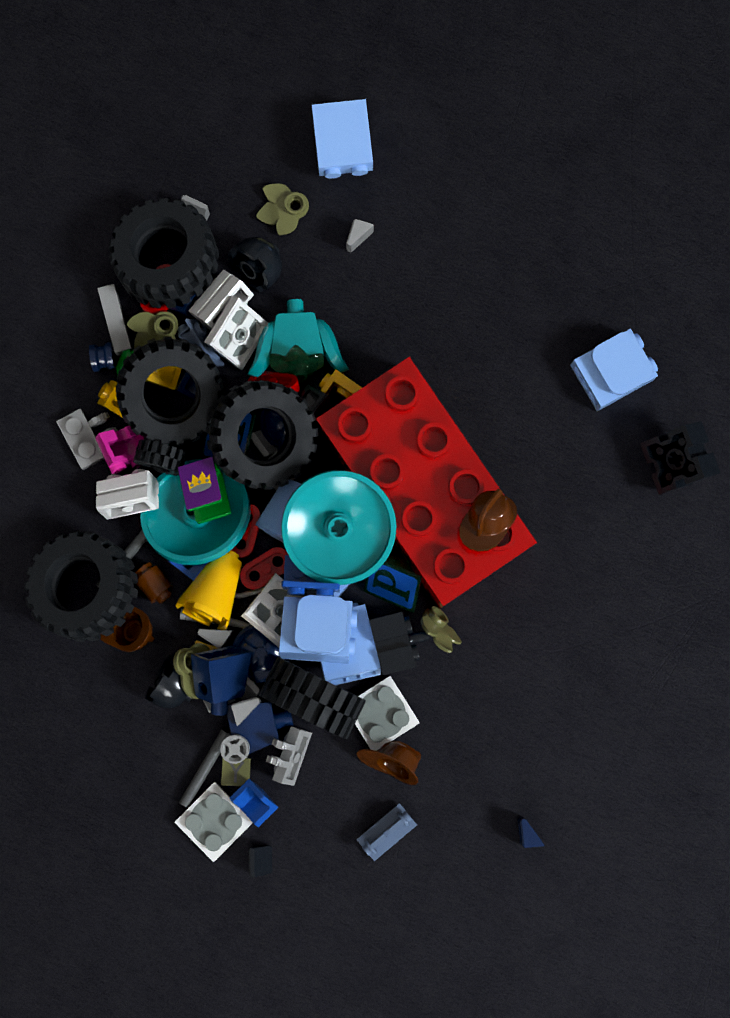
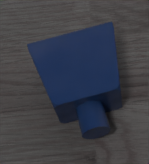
[191,646,251,716]
[227,702,294,754]

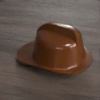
[459,489,517,552]
[100,607,154,652]
[356,741,421,785]

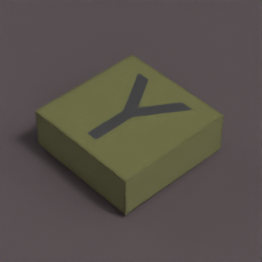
[221,758,251,786]

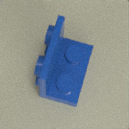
[281,555,340,597]

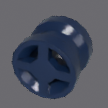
[89,342,116,372]

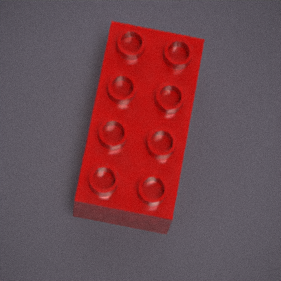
[316,357,537,609]

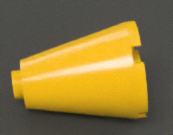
[176,551,242,630]

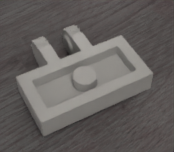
[56,409,117,470]
[266,726,312,786]

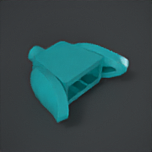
[248,299,349,377]

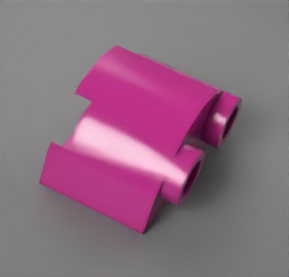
[95,426,144,474]

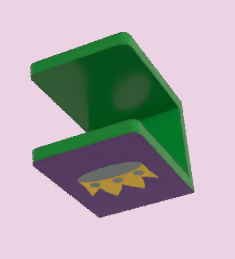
[178,457,231,524]

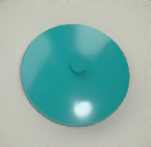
[140,459,251,565]
[281,470,396,585]

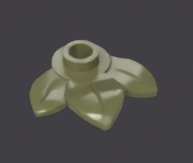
[256,184,309,236]
[127,311,178,349]
[421,606,462,653]
[173,643,210,699]

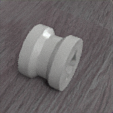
[220,734,250,764]

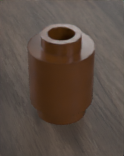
[135,562,173,604]

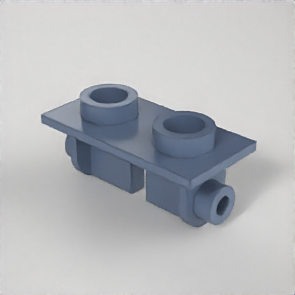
[177,319,225,366]
[357,803,417,861]

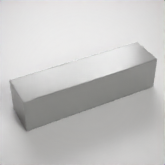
[97,284,133,356]

